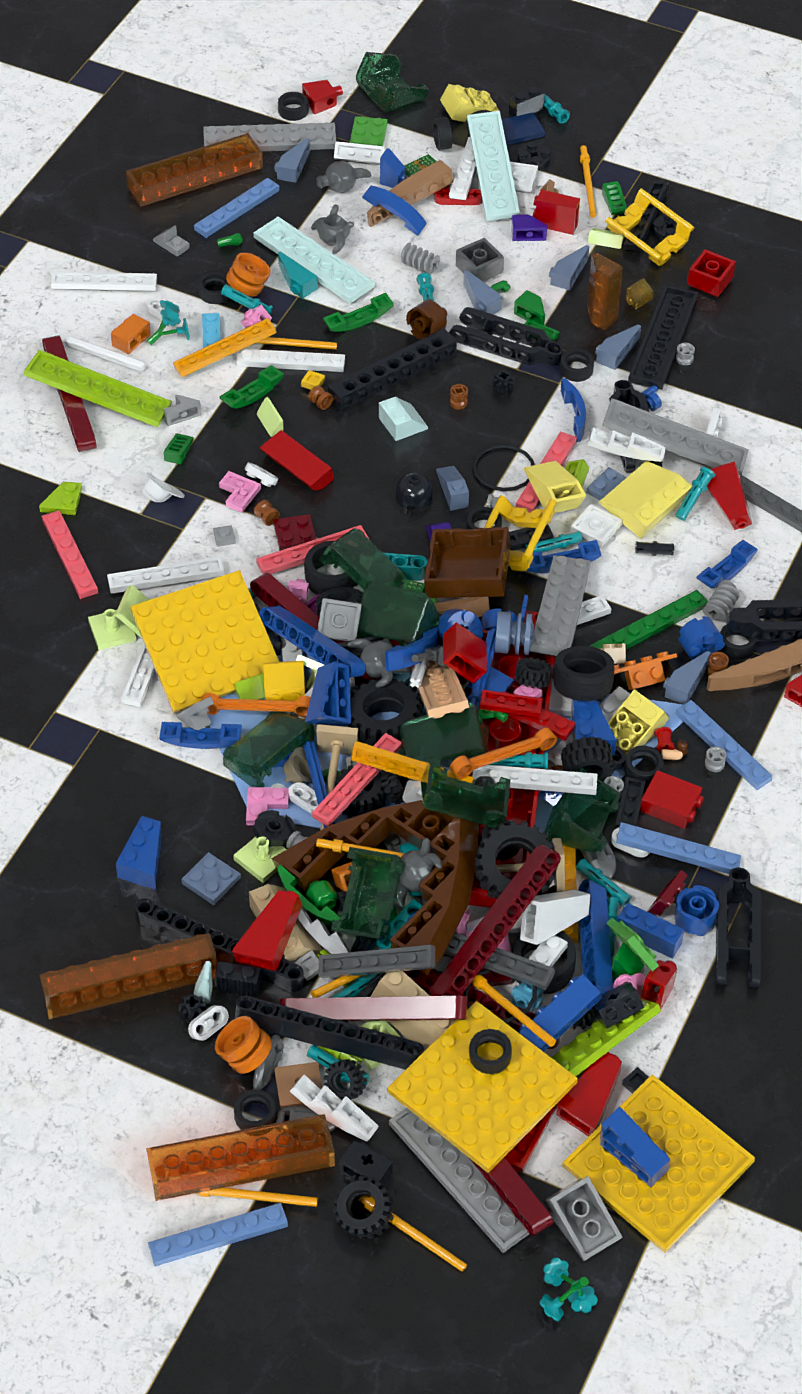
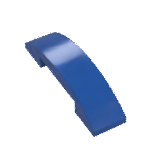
[362,185,427,236]
[560,378,586,442]
[527,540,601,573]
[696,540,758,588]
[385,627,439,671]
[159,722,242,749]

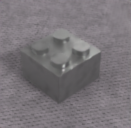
[455,237,504,281]

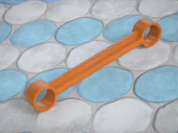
[201,693,311,718]
[450,728,557,779]

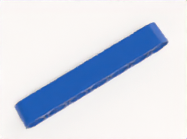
[259,606,365,678]
[578,879,613,995]

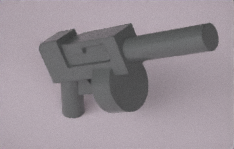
[412,645,447,666]

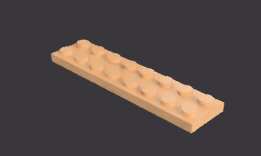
[410,660,469,718]

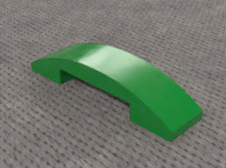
[323,293,394,332]
[220,365,284,408]
[277,865,343,927]

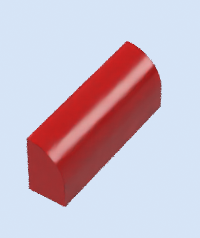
[260,430,334,491]

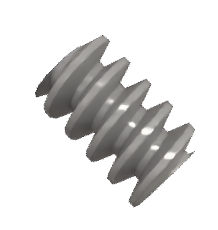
[401,242,440,274]
[703,580,740,621]

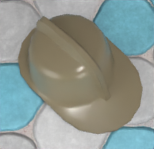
[283,747,312,783]

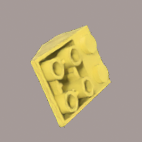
[440,84,499,122]
[524,461,586,513]
[608,690,670,755]

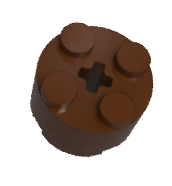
[406,299,447,340]

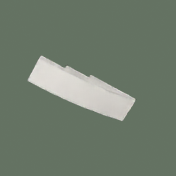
[587,427,666,462]
[290,1075,379,1141]

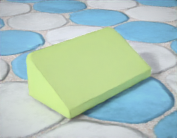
[588,228,625,249]
[257,397,283,437]

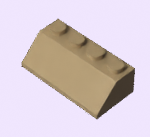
[249,884,323,963]
[370,971,456,1051]

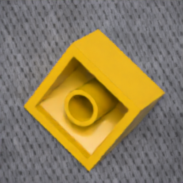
[263,660,306,701]

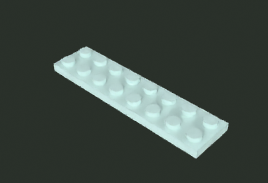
[467,111,520,221]
[254,217,375,304]

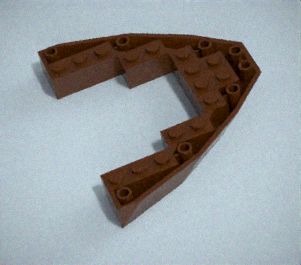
[271,798,479,975]

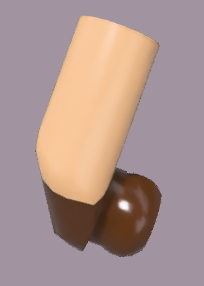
[661,740,688,760]

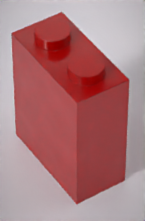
[533,189,580,235]
[443,622,487,684]
[640,770,704,829]

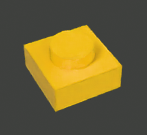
[301,370,325,390]

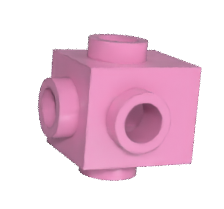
[240,305,272,328]

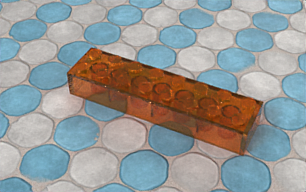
[126,133,263,207]
[40,933,217,1019]
[146,1114,335,1201]

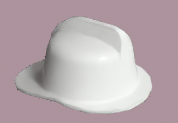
[142,472,185,502]

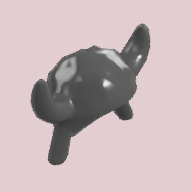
[316,160,371,193]
[311,204,354,254]
[347,638,409,687]
[395,838,442,907]

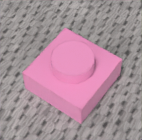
[514,684,542,698]

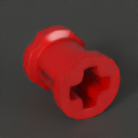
[654,727,675,753]

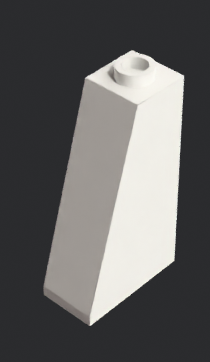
[520,890,590,945]

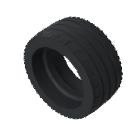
[304,540,362,595]
[553,646,614,701]
[512,931,576,994]

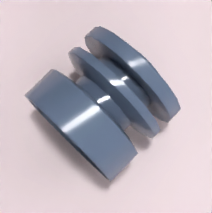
[495,611,534,655]

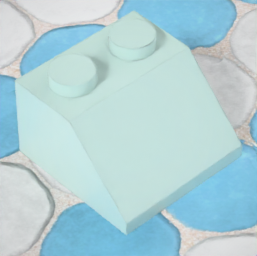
[379,397,428,441]

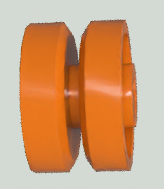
[226,252,271,296]
[215,1016,272,1074]

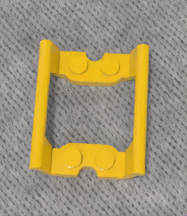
[605,188,694,266]
[484,495,557,571]

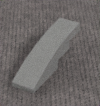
[298,907,351,954]

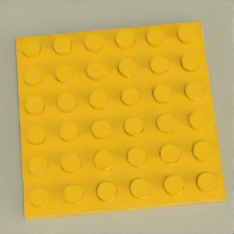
[130,570,279,714]
[387,1001,578,1173]
[562,1074,755,1253]

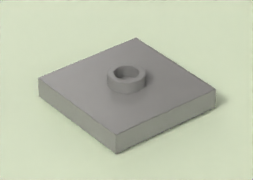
[318,598,362,642]

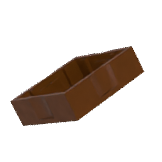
[424,527,511,598]

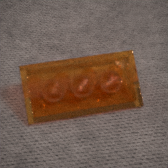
[587,252,623,330]

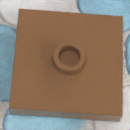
[274,1062,322,1109]

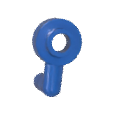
[641,386,662,411]

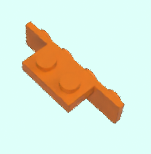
[614,651,677,690]

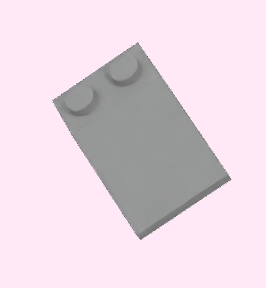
[543,1176,623,1261]

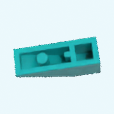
[278,251,317,299]

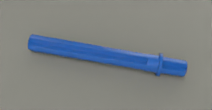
[466,628,496,718]
[303,741,335,828]

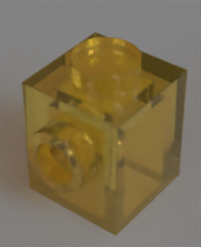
[625,278,653,309]

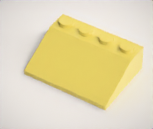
[599,461,692,539]

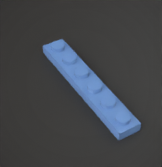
[194,178,279,238]
[676,700,773,790]
[616,822,741,874]
[148,1203,288,1266]

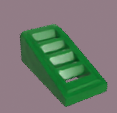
[602,181,627,215]
[163,433,194,465]

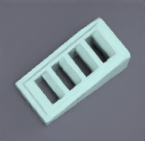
[194,961,213,1003]

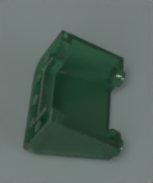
[356,52,429,112]
[320,528,407,613]
[356,582,440,647]
[400,703,489,781]
[223,711,314,787]
[420,757,511,828]
[544,767,621,853]
[331,847,405,941]

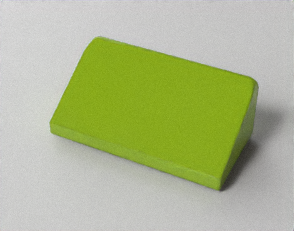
[565,459,589,487]
[234,673,265,700]

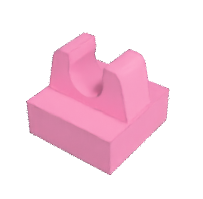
[288,578,309,603]

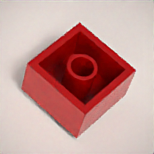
[687,249,736,297]

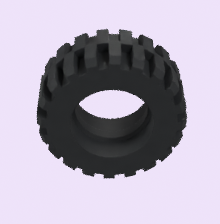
[348,678,424,748]
[474,821,557,899]

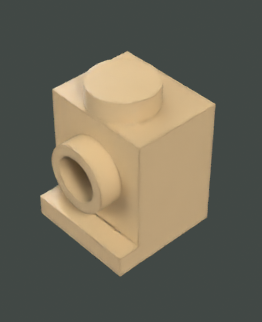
[598,644,626,664]

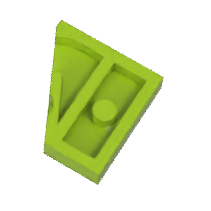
[39,481,82,515]

